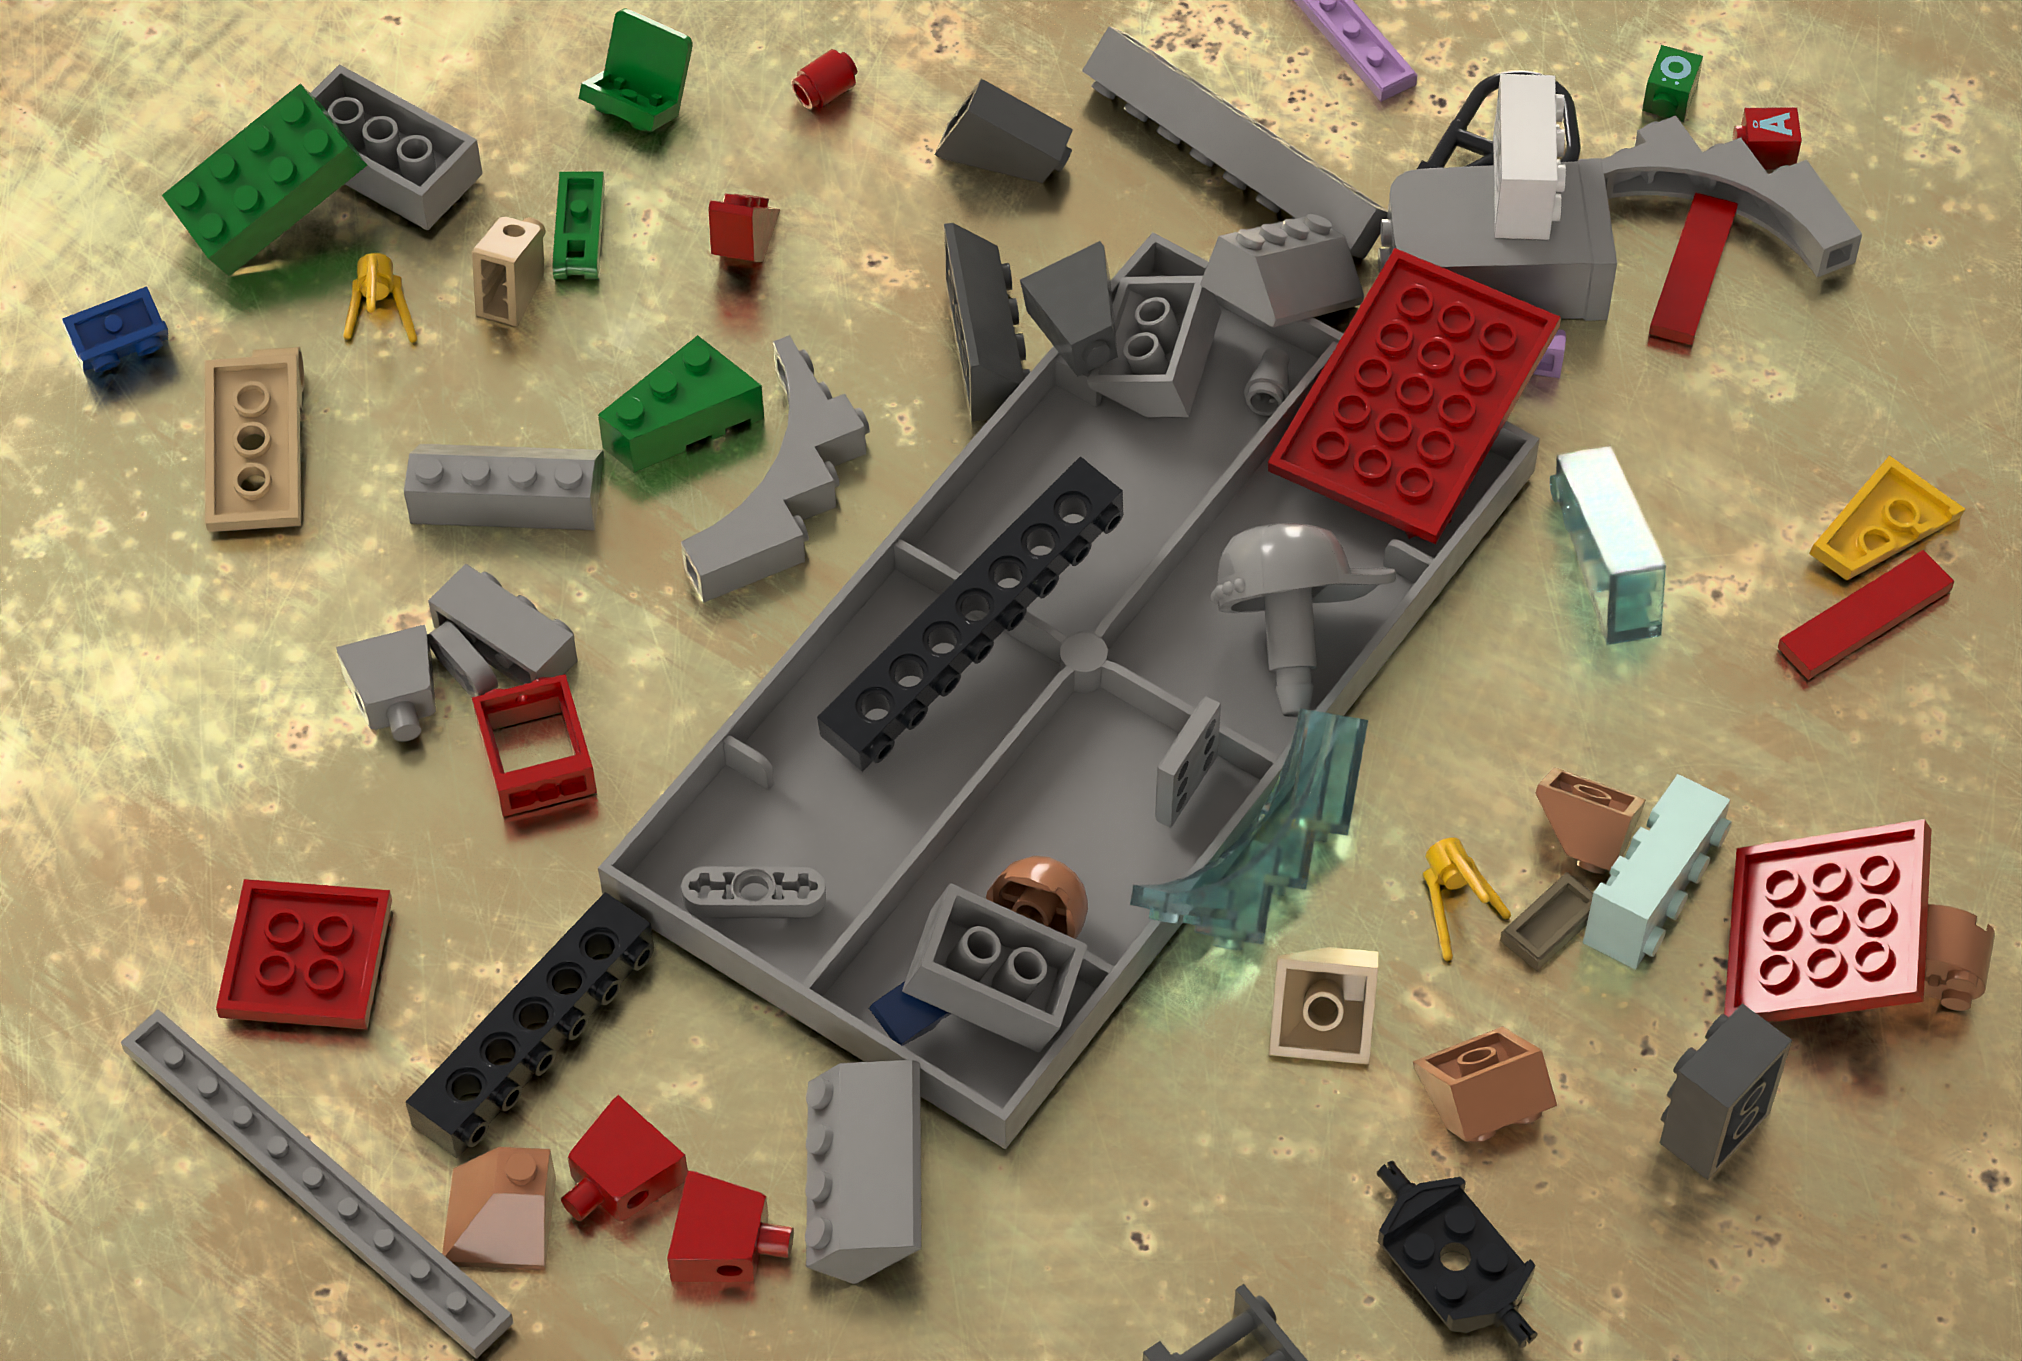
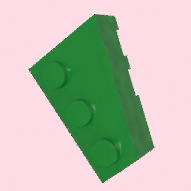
[598,335,764,473]

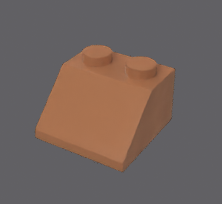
[1413,1026,1557,1142]

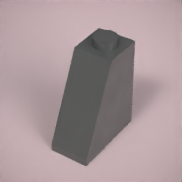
[934,78,1073,183]
[1020,241,1118,377]

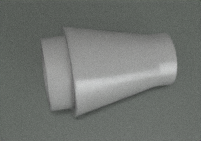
[1244,348,1290,416]

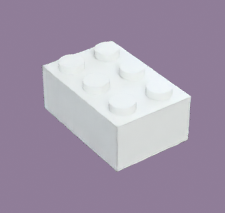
[1493,74,1566,240]

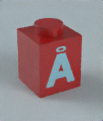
[1733,107,1802,170]

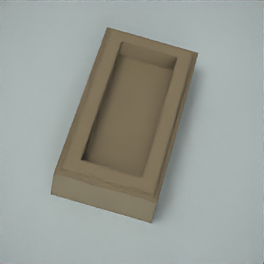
[1500,872,1593,971]

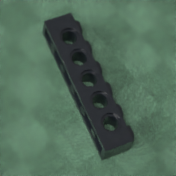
[405,892,654,1158]

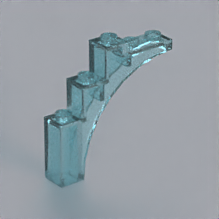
[1130,708,1368,951]

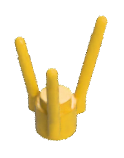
[343,253,417,343]
[1422,838,1511,961]

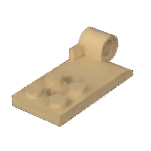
[205,346,304,532]

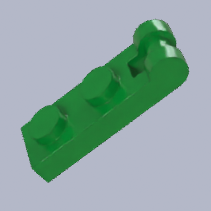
[552,171,605,280]

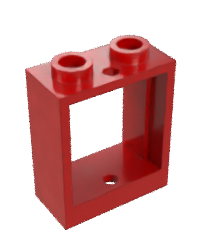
[472,674,597,817]

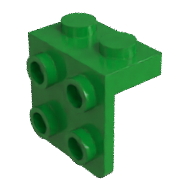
[578,8,693,132]

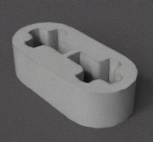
[427,622,498,697]

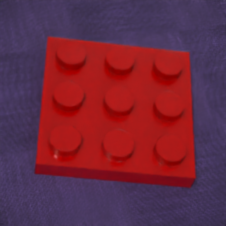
[216,879,392,1029]

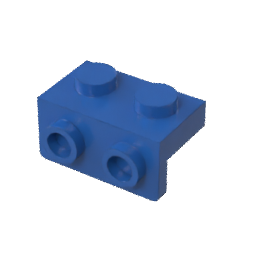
[62,286,168,373]

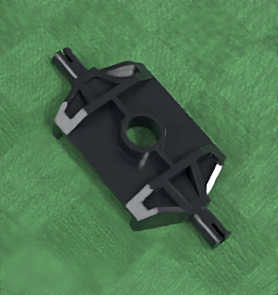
[1377,1160,1538,1348]

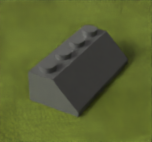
[944,223,1031,422]

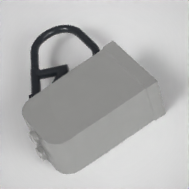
[1378,70,1617,321]

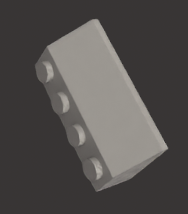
[1200,214,1365,328]
[404,444,604,530]
[805,1060,921,1284]

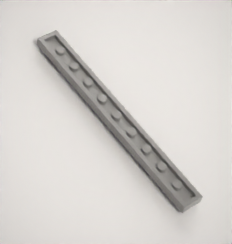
[121,1009,514,1359]

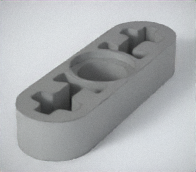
[681,866,826,918]

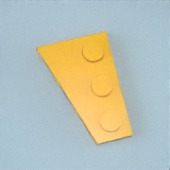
[1809,455,1965,581]

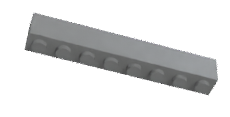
[1082,26,1388,259]

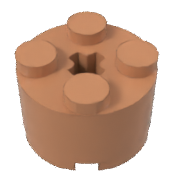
[1924,904,1995,1011]

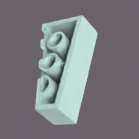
[1583,774,1732,970]

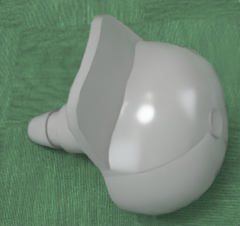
[1211,523,1396,717]

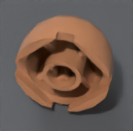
[986,856,1088,939]

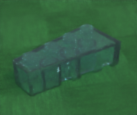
[1550,446,1666,645]

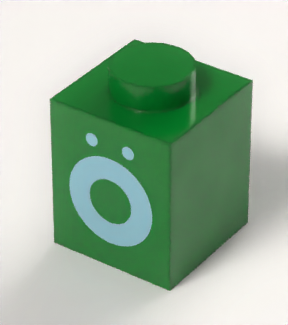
[1642,45,1703,122]

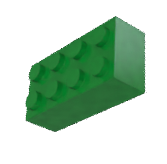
[162,83,367,276]

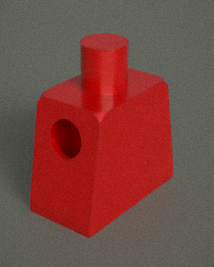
[561,1095,688,1221]
[667,1171,794,1282]

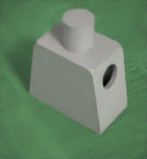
[336,624,436,741]

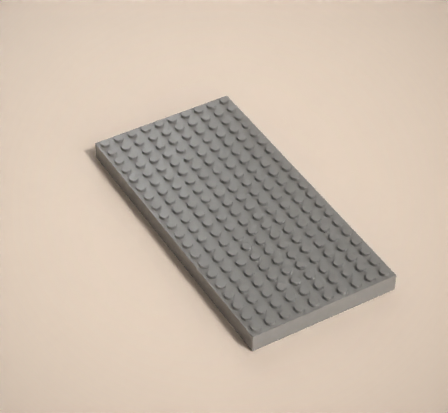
[598,232,1540,1149]

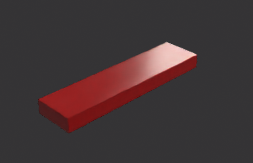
[1649,192,1739,345]
[1778,550,1954,680]

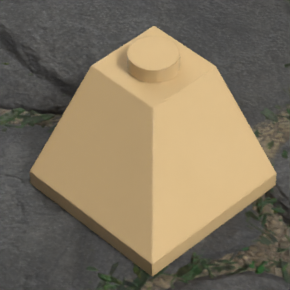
[1269,947,1378,1065]

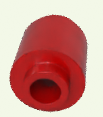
[791,49,858,110]

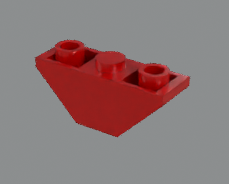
[708,193,780,262]

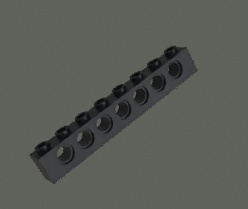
[817,456,1124,772]

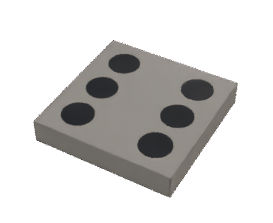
[1155,696,1221,828]

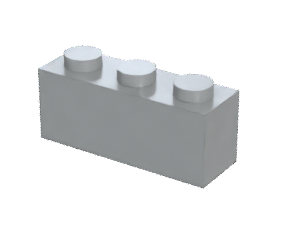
[428,564,578,685]

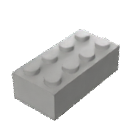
[311,64,483,230]

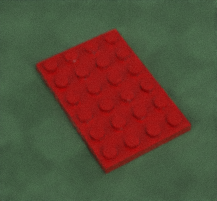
[1268,248,1561,545]

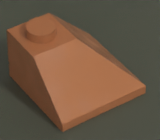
[1535,767,1646,874]
[442,1147,556,1270]

